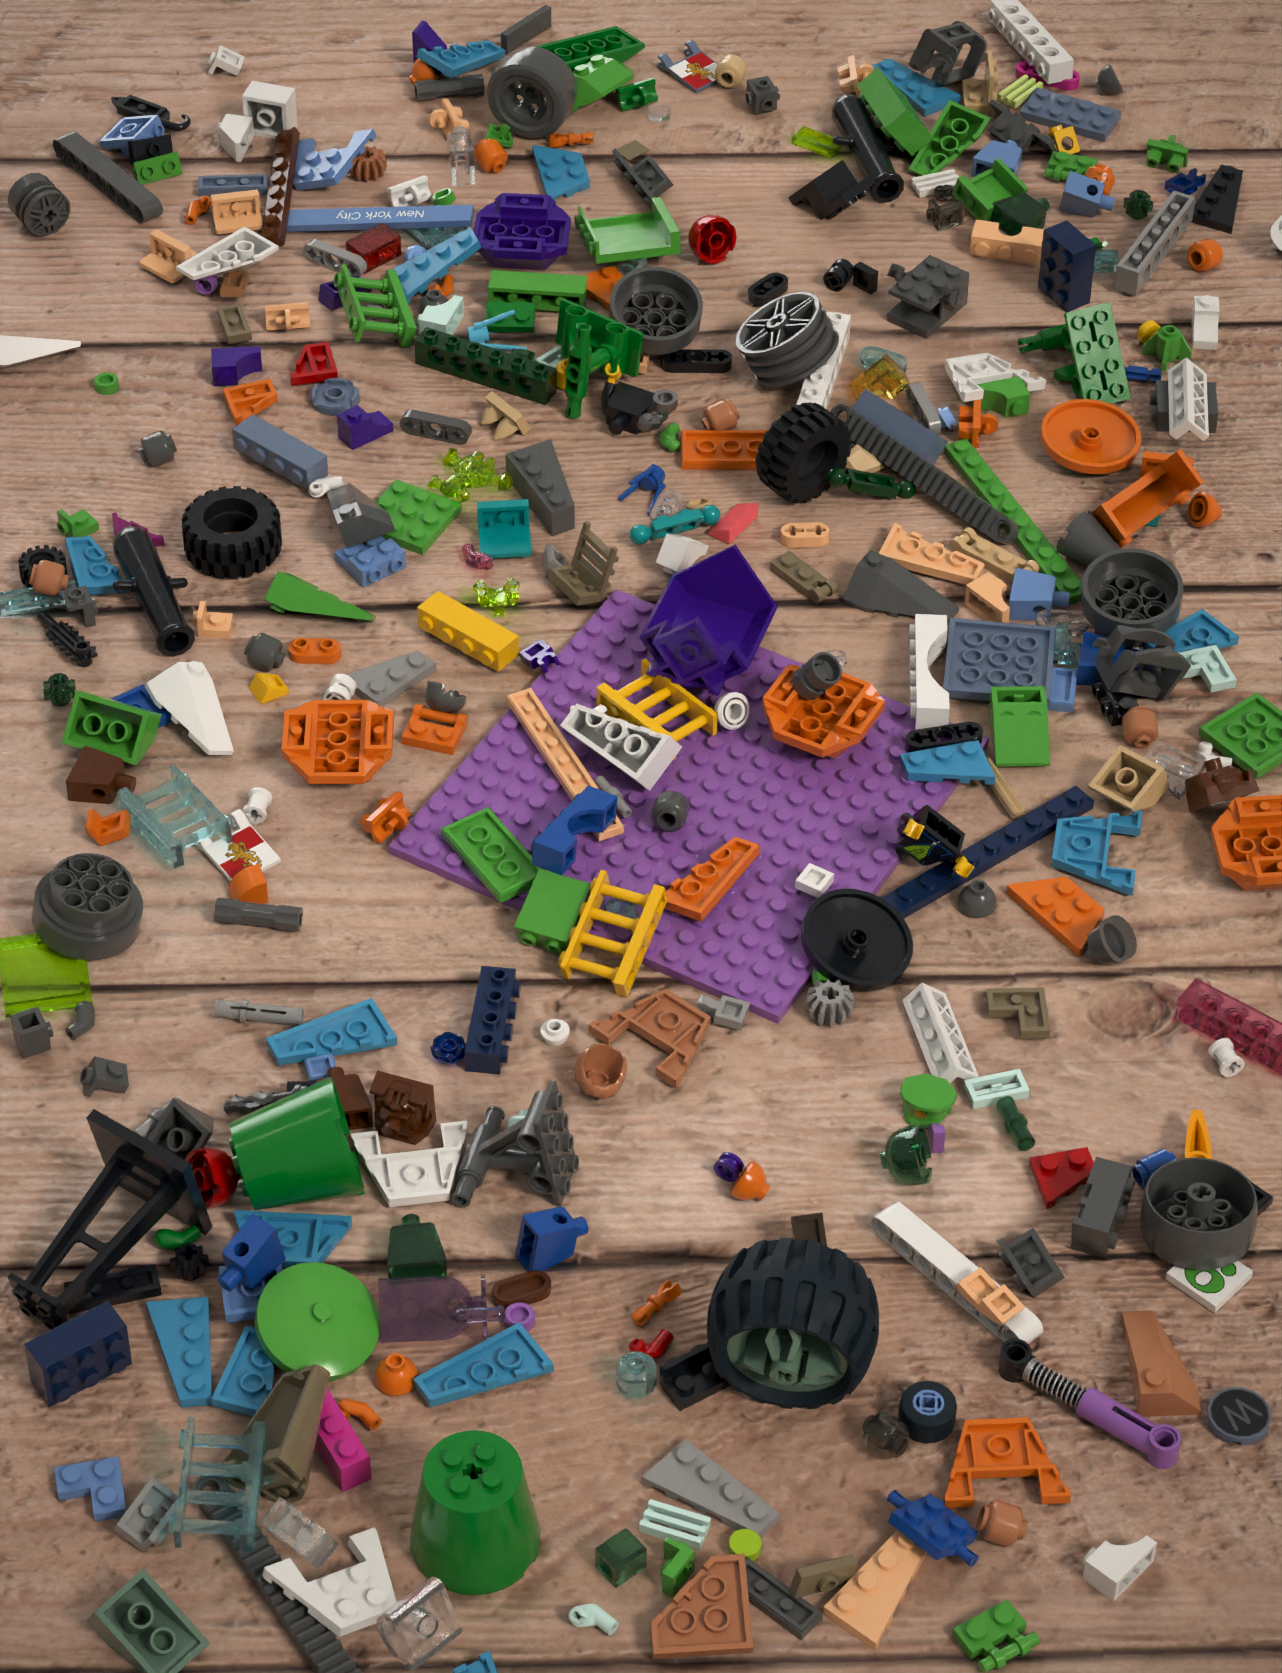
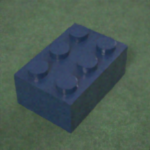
[1038,220,1096,312]
[24,1301,132,1407]

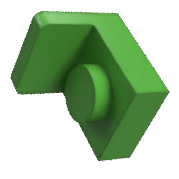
[57,509,99,537]
[660,1537,695,1597]

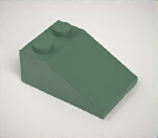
[87,1569,210,1673]

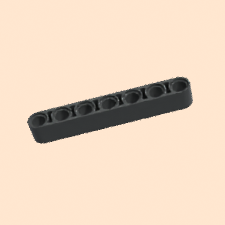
[53,131,163,223]

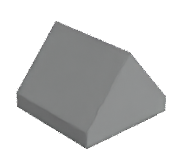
[542,544,567,578]

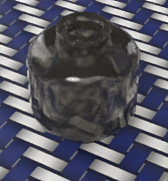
[862,1411,910,1459]

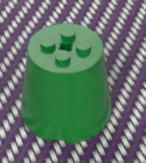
[229,1077,365,1210]
[410,1430,541,1595]

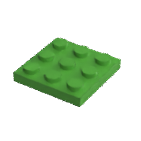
[375,479,462,555]
[1198,692,1282,779]

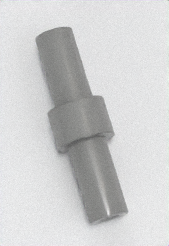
[595,776,632,818]
[134,1096,182,1137]

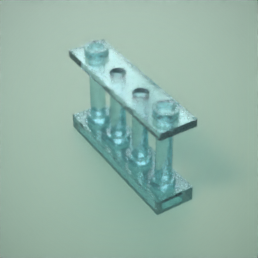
[117,765,233,869]
[168,1417,266,1552]

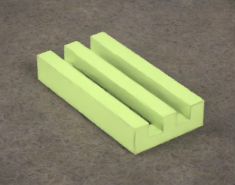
[997,74,1043,109]

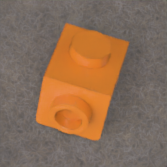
[85,809,131,846]

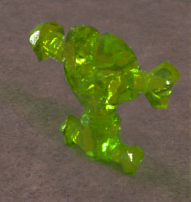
[427,448,513,503]

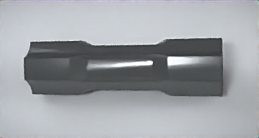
[414,74,485,102]
[214,898,303,931]

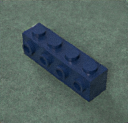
[465,966,521,1075]

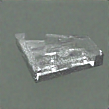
[1144,740,1205,800]

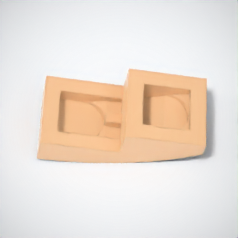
[955,1267,1025,1326]

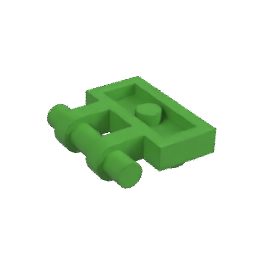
[1044,151,1098,182]
[952,1599,1040,1673]

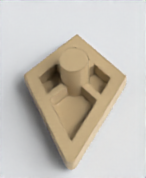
[845,444,887,473]

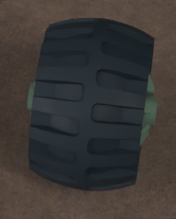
[707,1238,879,1409]

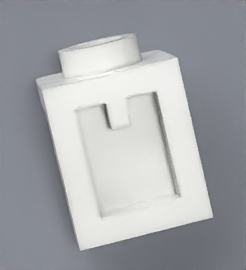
[207,45,245,76]

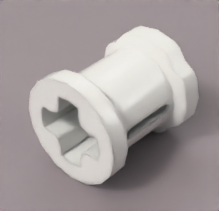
[242,787,273,824]
[1208,1038,1245,1077]

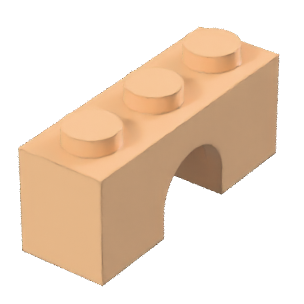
[970,220,1044,266]

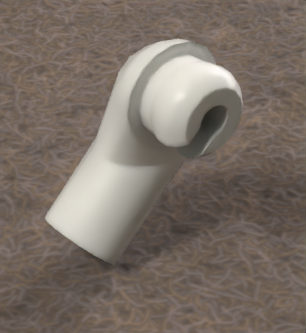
[308,476,344,498]

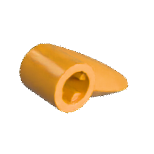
[1185,1109,1212,1159]

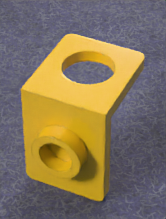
[1043,124,1080,154]

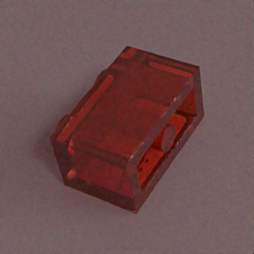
[346,223,402,274]

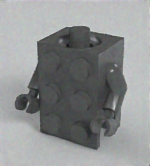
[887,255,969,339]

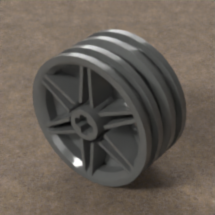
[736,292,839,387]

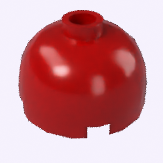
[688,214,737,264]
[185,1148,240,1209]

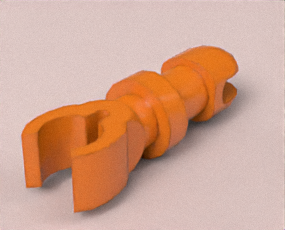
[549,132,594,147]
[631,1279,682,1326]

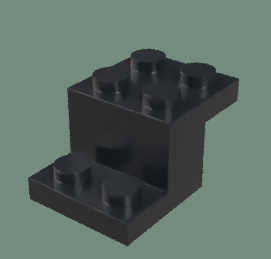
[788,160,876,220]

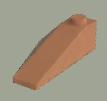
[1121,1311,1201,1417]

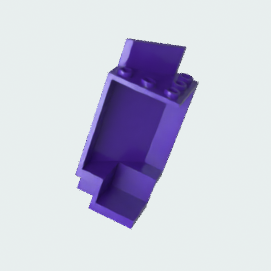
[639,544,778,696]

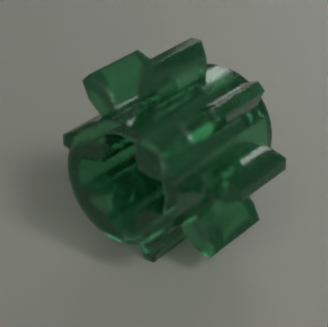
[1123,190,1153,220]
[43,673,76,706]

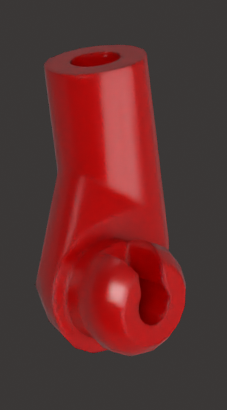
[629,1329,674,1361]

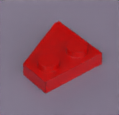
[290,341,338,386]
[1029,1147,1094,1209]

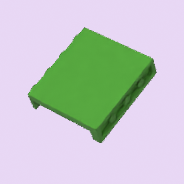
[574,197,681,264]

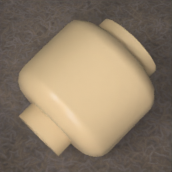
[715,54,747,88]

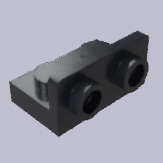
[1092,672,1139,726]
[660,1342,730,1411]

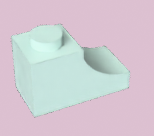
[416,295,464,335]

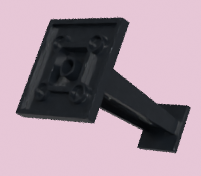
[8,1109,213,1330]

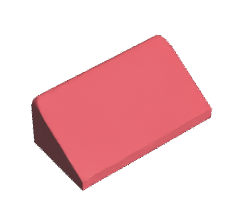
[708,503,758,544]

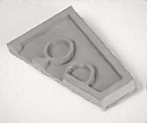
[346,650,436,707]

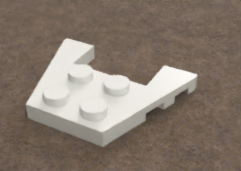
[945,353,1046,402]
[351,1121,468,1207]
[262,1527,398,1637]

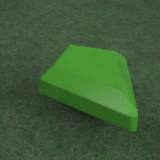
[484,123,514,148]

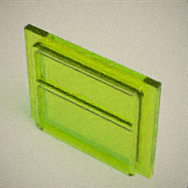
[0,933,93,1018]

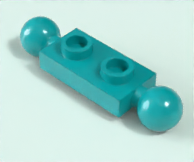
[629,505,720,545]

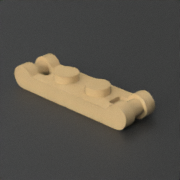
[949,527,1040,583]

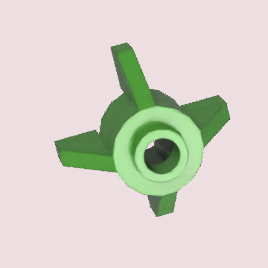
[1142,325,1192,372]

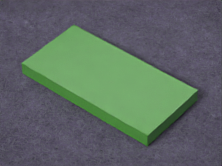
[441,807,544,903]

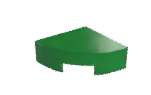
[1054,363,1077,382]

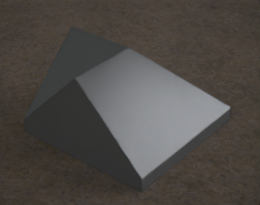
[148,1098,214,1160]

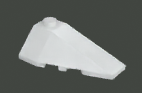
[176,226,279,280]
[0,335,81,368]
[145,661,234,755]

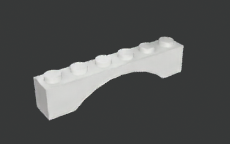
[909,614,950,730]

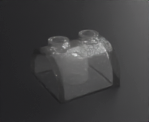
[376,1577,462,1672]

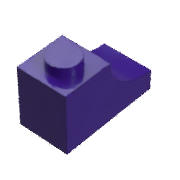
[211,346,262,386]
[337,405,393,450]

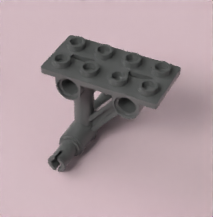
[451,1080,579,1208]

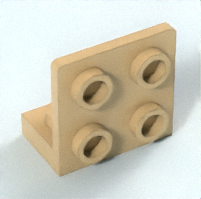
[961,50,998,113]

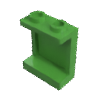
[952,158,1028,221]
[514,868,591,954]

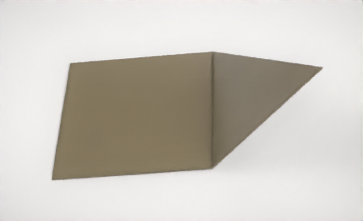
[617,140,650,161]

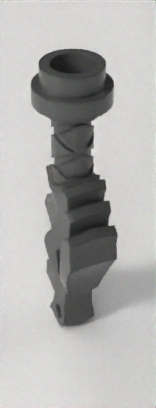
[223,1084,308,1115]

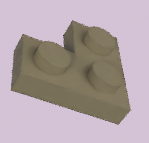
[986,987,1050,1039]

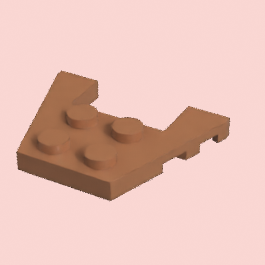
[589,989,711,1088]

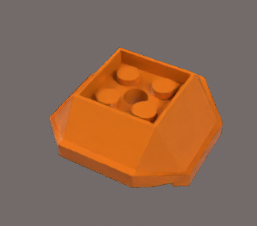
[762,665,885,759]
[282,700,394,784]
[1210,795,1282,891]

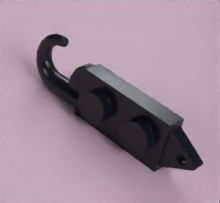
[111,95,191,132]

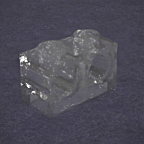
[259,1497,339,1570]

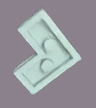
[1179,645,1237,693]

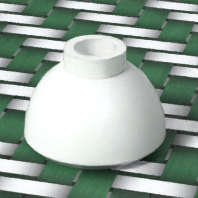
[714,692,750,730]

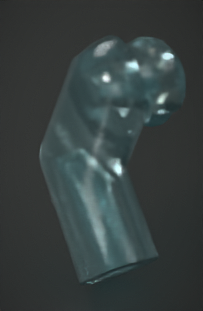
[606,899,640,931]

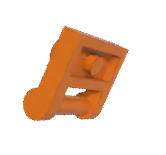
[401,703,468,755]

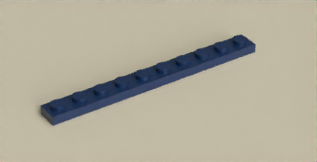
[881,785,1094,919]

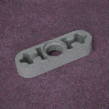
[303,239,367,277]
[905,382,941,435]

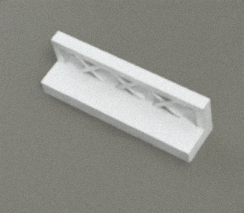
[1168,357,1209,441]
[902,983,979,1083]

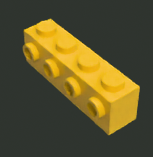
[417,591,519,672]

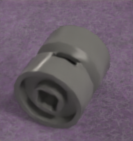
[792,652,842,700]

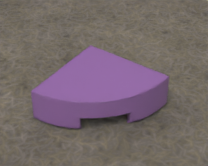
[928,1123,946,1153]

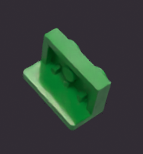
[485,301,535,333]

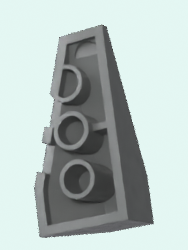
[327,483,395,548]
[842,550,959,624]

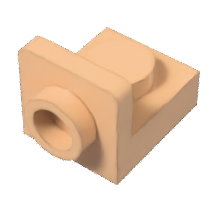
[193,601,234,639]

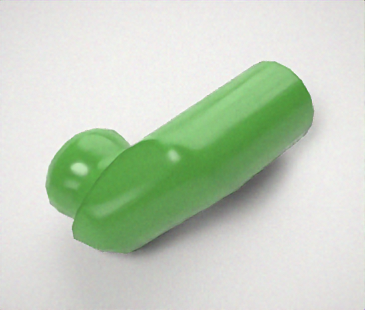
[659,422,680,452]

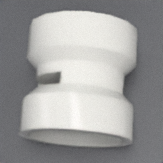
[323,674,357,700]

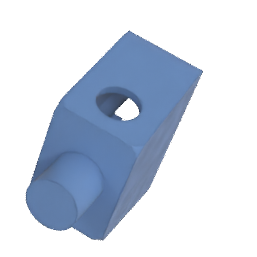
[972,140,1022,177]
[1058,171,1115,218]
[1009,568,1070,620]

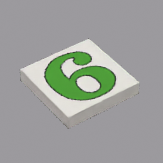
[1166,1261,1253,1313]

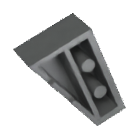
[1071,1157,1135,1259]

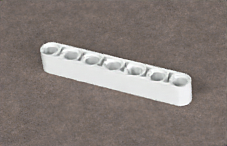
[871,1201,1043,1344]

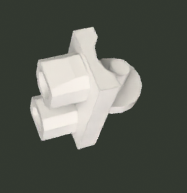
[387,175,432,207]

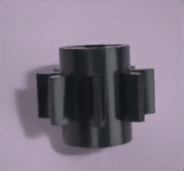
[170,1243,209,1282]

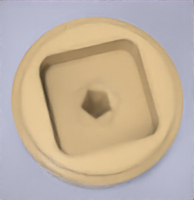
[687,498,712,512]

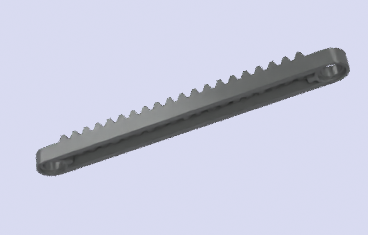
[830,404,1019,544]
[193,1473,362,1673]

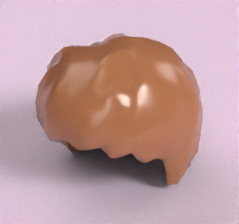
[573,1043,627,1100]

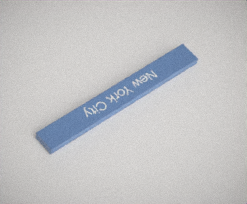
[287,204,474,232]

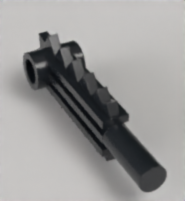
[37,611,98,667]

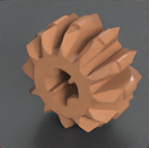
[349,145,387,182]

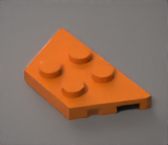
[1007,877,1105,957]

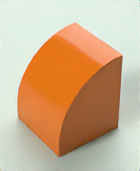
[228,864,268,904]

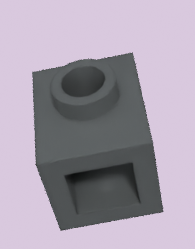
[10,1006,54,1059]

